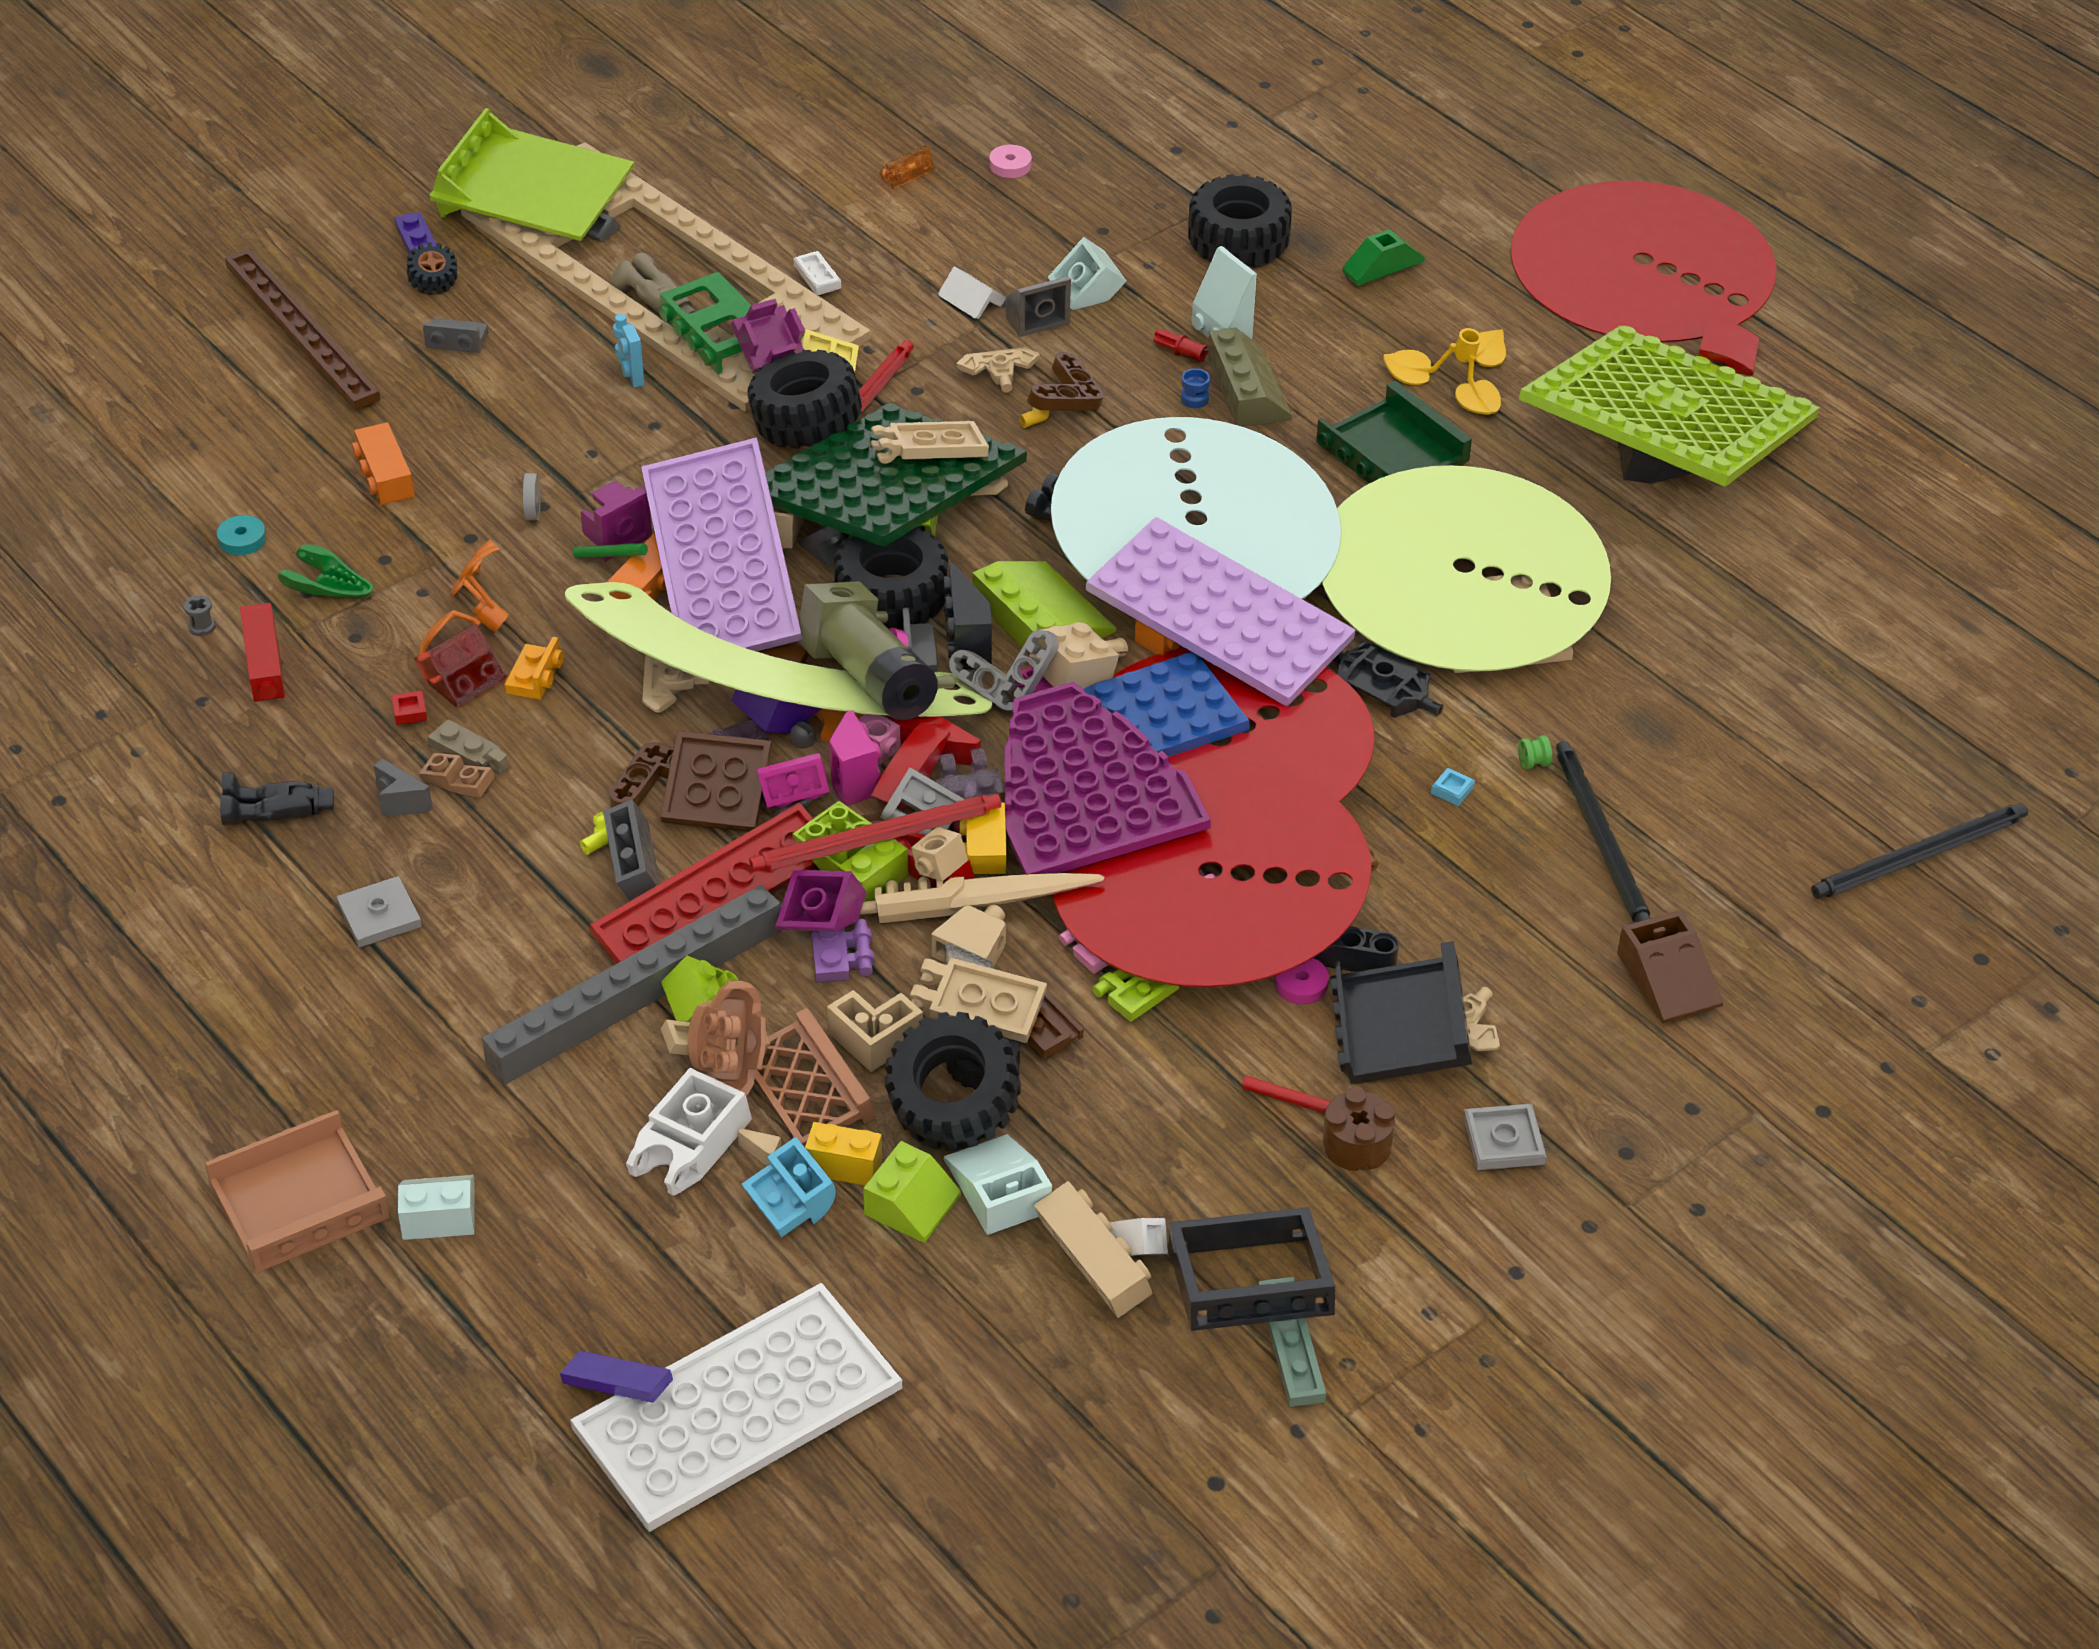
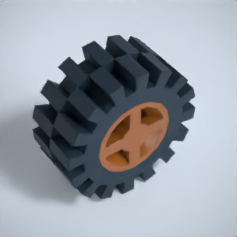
[407,242,457,295]

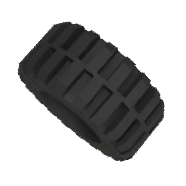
[1188,174,1292,268]
[747,349,862,448]
[834,527,949,629]
[884,1012,1021,1151]

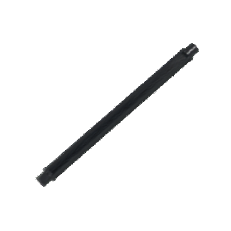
[1555,741,1650,922]
[1811,803,2028,899]

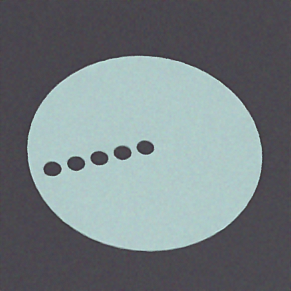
[1051,417,1341,599]

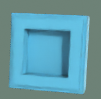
[1431,768,1475,806]

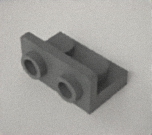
[423,318,489,353]

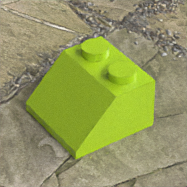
[863,1141,961,1243]

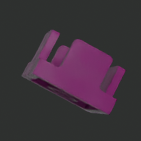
[731,299,805,374]
[581,481,652,562]

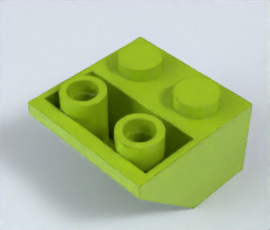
[661,955,739,1022]

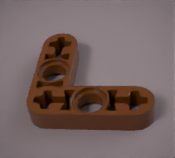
[1027,352,1104,411]
[609,742,674,808]

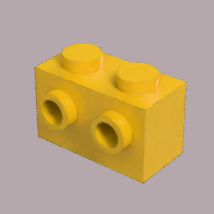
[960,803,1006,874]
[805,1122,882,1185]

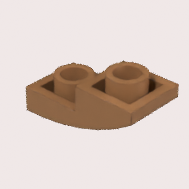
[419,753,495,798]

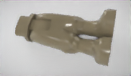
[611,253,696,314]

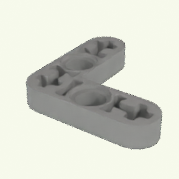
[949,630,1059,711]

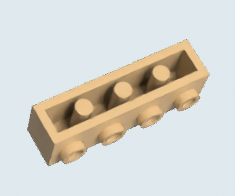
[1034,1181,1153,1318]

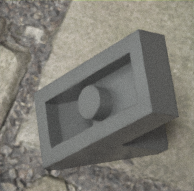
[798,526,844,566]
[374,759,432,816]

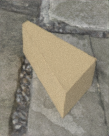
[738,1128,781,1166]

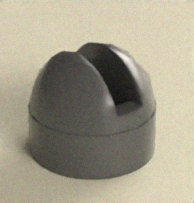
[790,721,816,749]

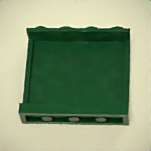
[1316,381,1472,484]

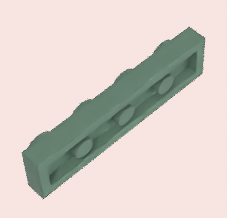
[1258,1277,1326,1407]

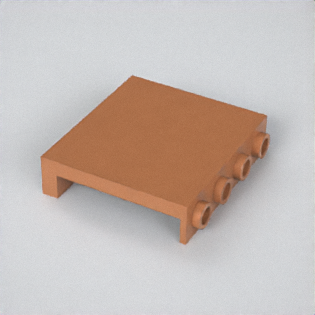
[205,1110,390,1273]

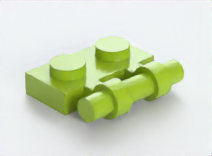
[1092,969,1179,1022]

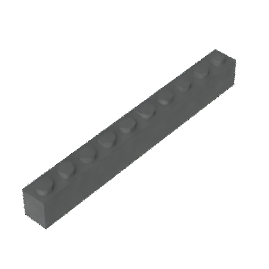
[482,884,782,1085]

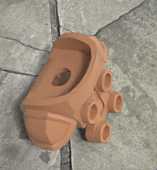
[688,980,770,1096]

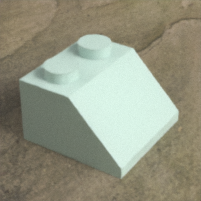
[1048,237,1126,310]
[398,1175,475,1240]

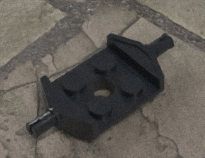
[1332,642,1444,718]

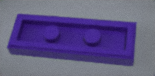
[560,1351,673,1403]

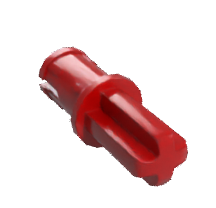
[1153,329,1208,363]

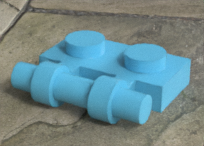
[613,314,644,388]

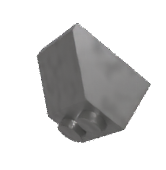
[1006,276,1071,337]

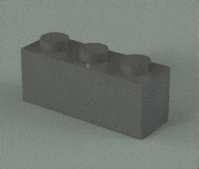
[603,799,660,901]

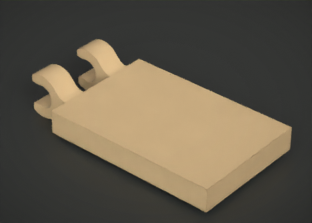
[870,421,989,463]
[910,958,1047,1043]

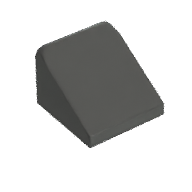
[586,213,621,242]

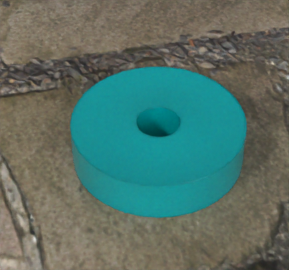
[217,515,266,555]

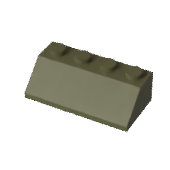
[1208,328,1292,427]

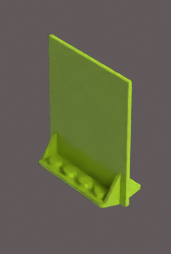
[430,108,634,241]

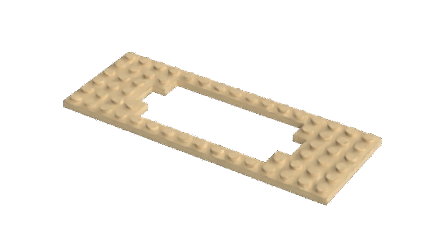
[461,142,871,412]

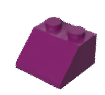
[776,870,867,932]

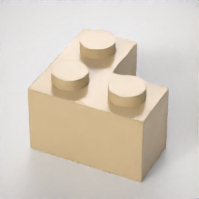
[827,990,923,1072]

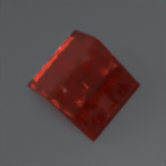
[414,624,507,707]

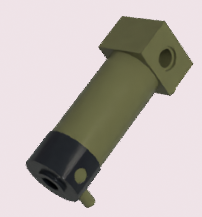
[798,581,955,720]

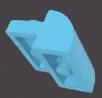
[742,1137,836,1237]

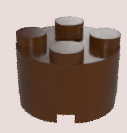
[1323,1087,1395,1171]

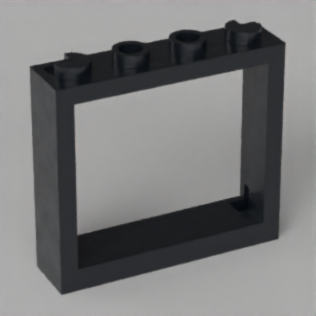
[1169,1207,1335,1331]

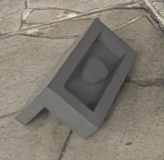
[902,608,937,672]

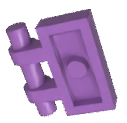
[811,919,875,982]

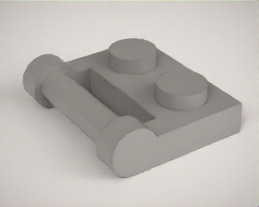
[880,767,965,836]

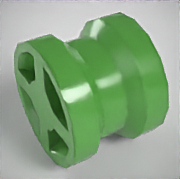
[1518,735,1552,770]

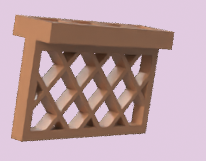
[754,1008,876,1147]

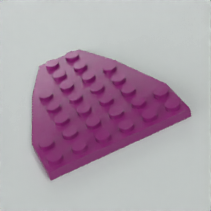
[1005,682,1211,875]

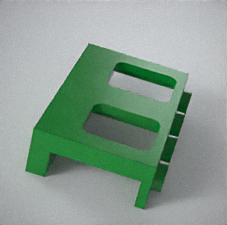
[659,272,751,374]

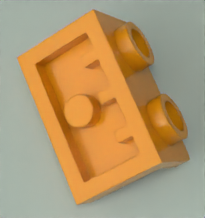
[504,637,564,700]

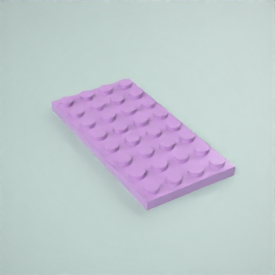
[641,438,803,651]
[1086,517,1356,706]

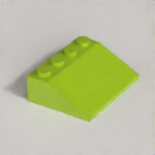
[972,561,1116,647]

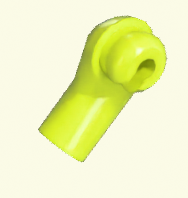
[580,812,609,855]

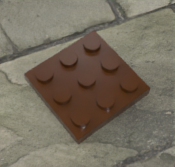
[660,731,772,832]

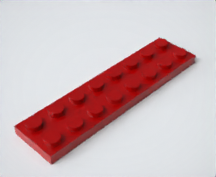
[589,802,817,964]

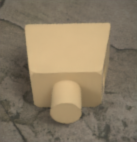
[932,904,1006,969]

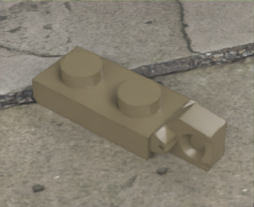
[428,719,509,775]

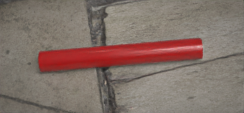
[1242,1076,1331,1114]

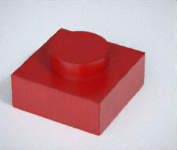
[391,691,427,725]

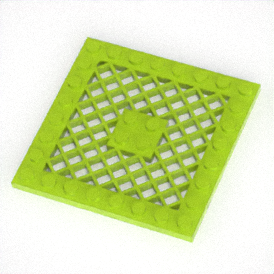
[1518,326,1820,487]

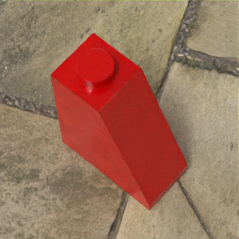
[240,603,285,702]

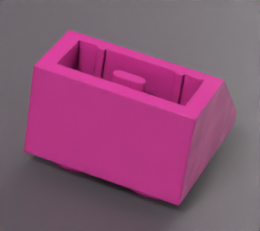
[829,710,881,806]

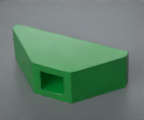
[1342,229,1425,286]

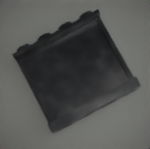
[1330,941,1472,1084]

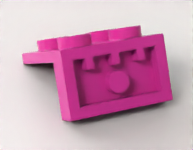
[757,753,830,808]

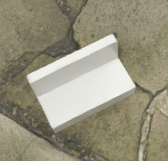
[938,266,1006,319]

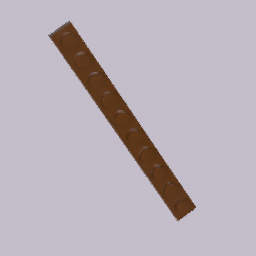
[225,249,380,410]

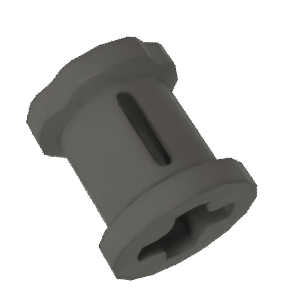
[184,595,215,636]

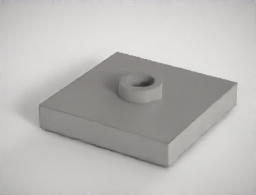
[336,876,422,948]
[1463,1104,1547,1170]

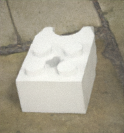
[626,1068,752,1196]

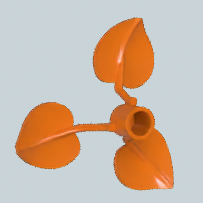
[419,539,509,661]

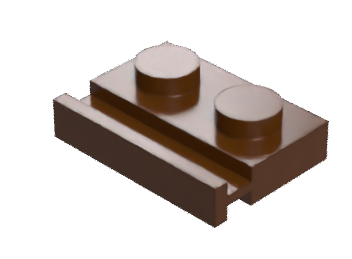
[1027,991,1084,1059]

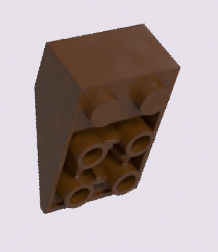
[1617,910,1723,1023]

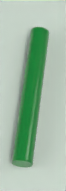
[573,543,648,559]

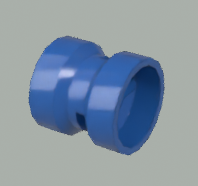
[1181,368,1210,408]

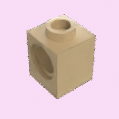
[911,827,968,881]

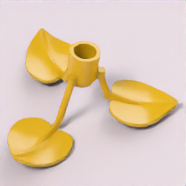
[1383,328,1506,415]

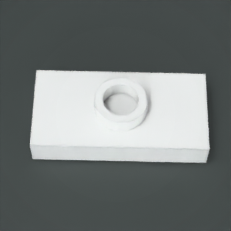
[793,251,841,295]

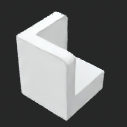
[1110,1218,1168,1256]

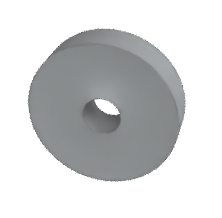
[523,473,541,520]

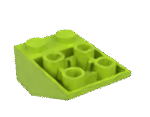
[793,801,908,901]

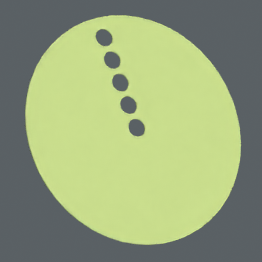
[1322,465,1611,671]

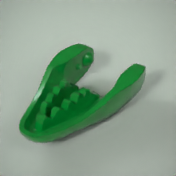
[278,544,373,598]

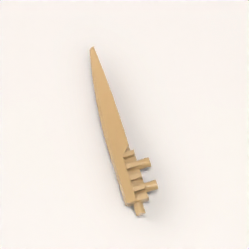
[860,873,1105,923]

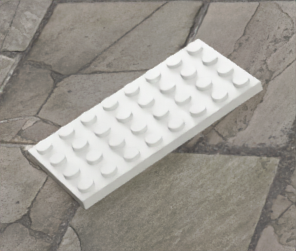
[570,1283,902,1532]

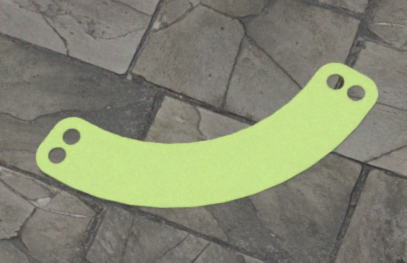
[565,582,992,717]

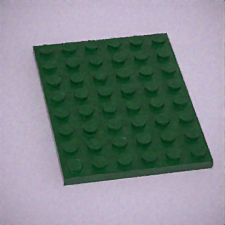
[765,404,1027,547]

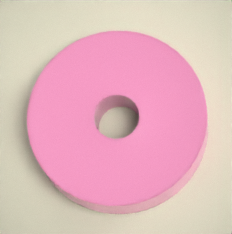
[989,145,1032,178]

